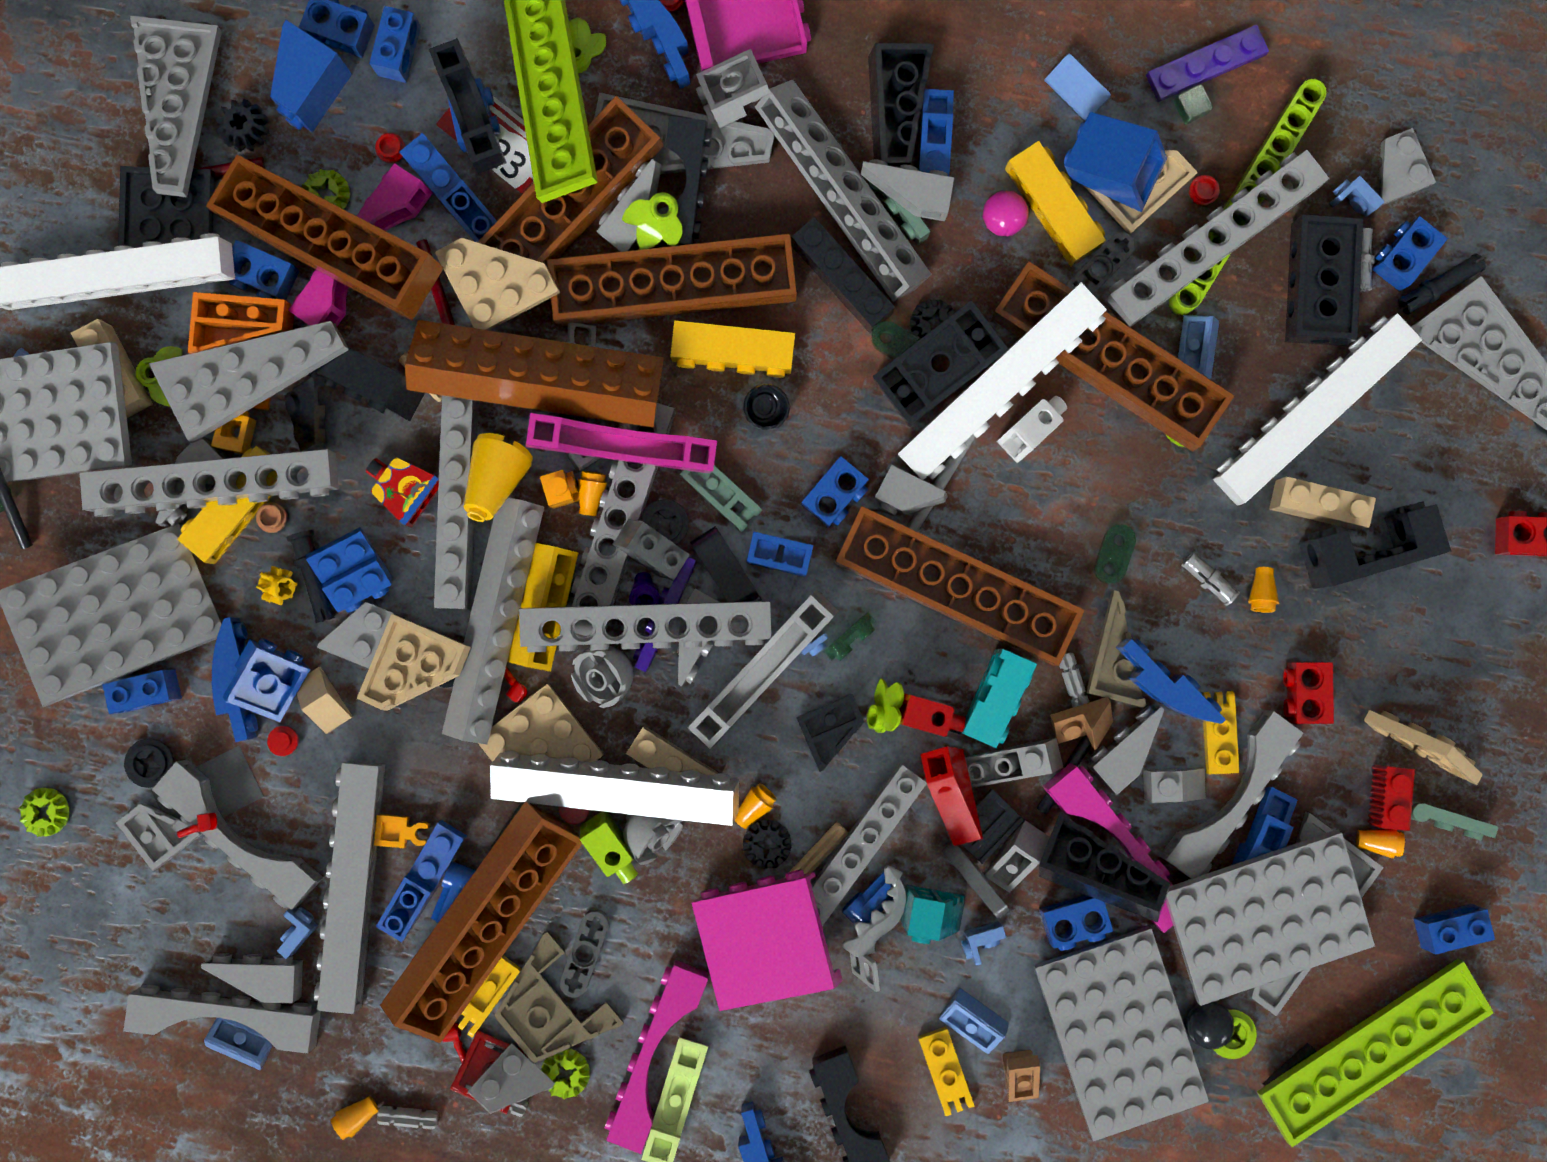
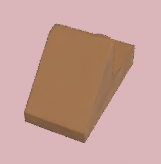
[1050,697,1113,750]
[1002,1050,1040,1102]

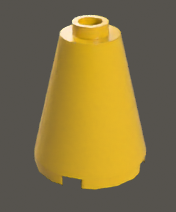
[463,433,533,522]

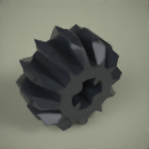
[215,99,270,152]

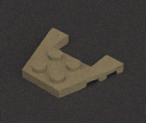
[494,931,624,1063]

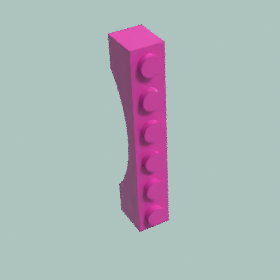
[288,163,433,326]
[526,413,717,474]
[1043,763,1173,933]
[604,960,709,1154]

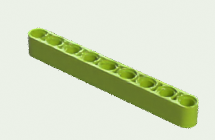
[1169,79,1326,315]

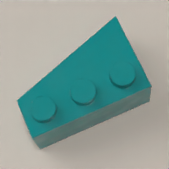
[962,649,1037,748]
[900,884,966,944]

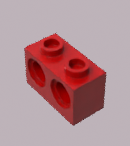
[1495,511,1547,556]
[1283,662,1334,724]

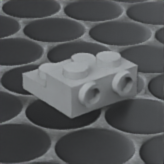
[696,49,771,128]

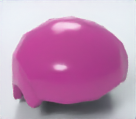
[982,190,1029,237]

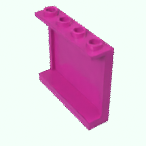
[685,0,811,72]
[692,869,843,1011]

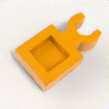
[374,814,430,848]

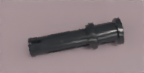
[286,530,335,623]

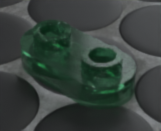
[871,321,920,360]
[1094,524,1136,584]
[823,612,876,661]

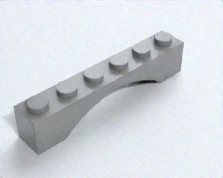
[688,590,839,749]
[1159,710,1304,879]
[152,760,324,910]
[123,985,321,1053]

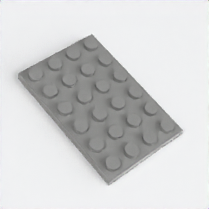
[0,342,132,483]
[0,523,222,707]
[1166,830,1375,1006]
[1033,926,1209,1142]

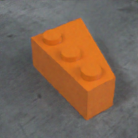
[188,292,294,354]

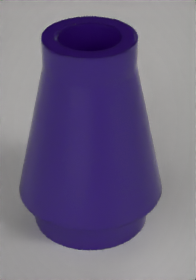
[629,572,660,605]

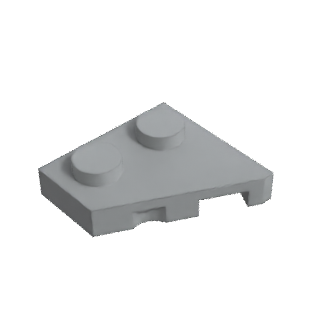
[1379,128,1436,206]
[317,602,397,669]
[116,803,202,871]
[468,1043,555,1114]

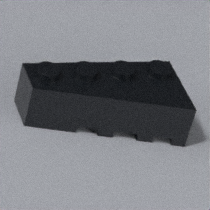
[302,325,425,421]

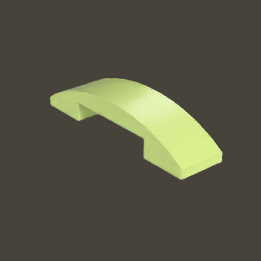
[641,1037,708,1162]

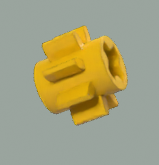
[256,566,297,605]

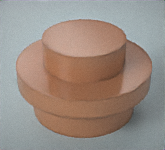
[256,502,287,533]

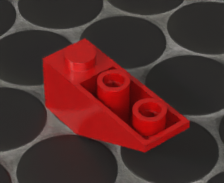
[920,746,983,846]

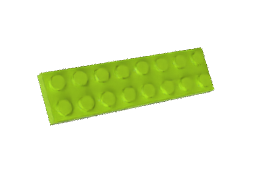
[504,0,598,203]
[1257,959,1494,1147]

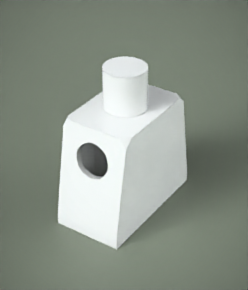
[997,396,1067,463]

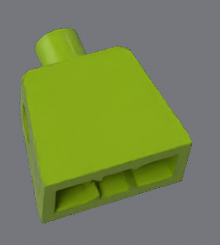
[580,811,638,884]

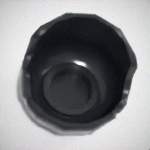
[743,384,790,430]
[1186,1002,1235,1050]

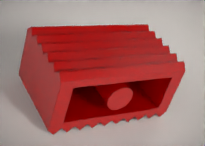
[1367,764,1415,831]

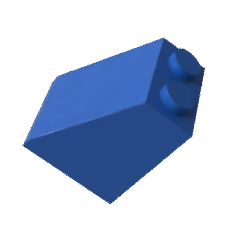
[270,20,352,133]
[1064,112,1167,212]

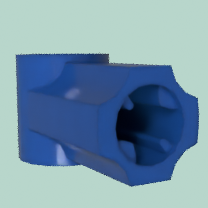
[431,861,475,923]
[841,870,893,925]

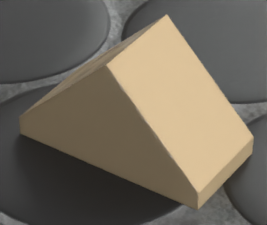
[297,667,353,734]

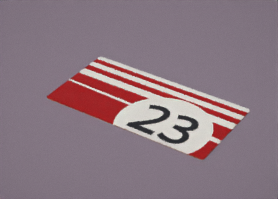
[436,96,534,194]

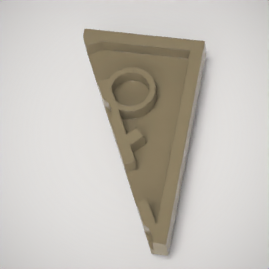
[1086,590,1146,708]

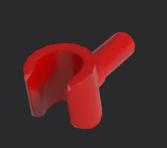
[504,666,528,703]
[177,812,217,838]
[442,1023,466,1063]

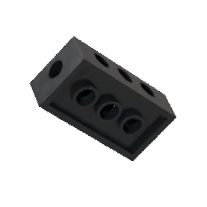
[1285,215,1363,346]

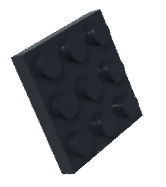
[118,166,215,248]

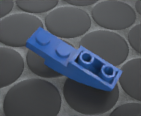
[620,0,690,89]
[918,89,954,176]
[400,133,497,242]
[212,617,258,742]
[1116,639,1226,724]
[1232,787,1298,865]
[376,820,467,942]
[738,1101,784,1162]

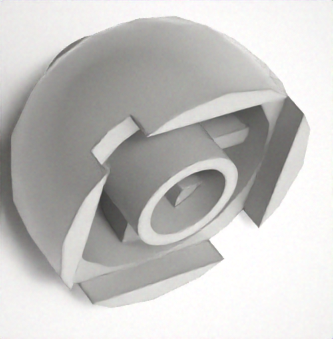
[571,645,634,708]
[622,814,683,865]

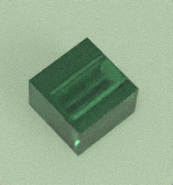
[1173,84,1213,125]

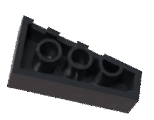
[868,43,934,168]
[1039,811,1170,922]

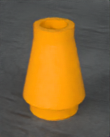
[578,471,608,516]
[1248,567,1279,613]
[735,783,777,829]
[1356,829,1405,859]
[330,1095,379,1140]

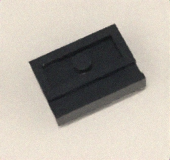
[962,789,1024,864]

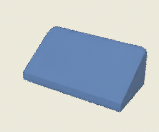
[1044,53,1111,121]
[1178,315,1219,379]
[939,989,1009,1054]
[204,1018,272,1070]

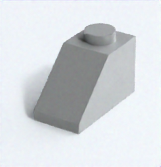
[875,465,948,516]
[1143,768,1206,803]
[984,821,1050,893]

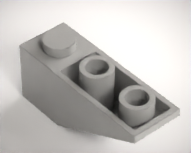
[597,159,662,252]
[861,160,954,221]
[156,437,229,527]
[678,589,718,686]
[1087,706,1164,795]
[965,738,1063,788]
[201,953,303,1003]

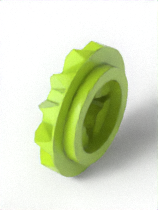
[302,169,350,209]
[18,788,69,837]
[1213,1008,1257,1059]
[541,1049,590,1099]

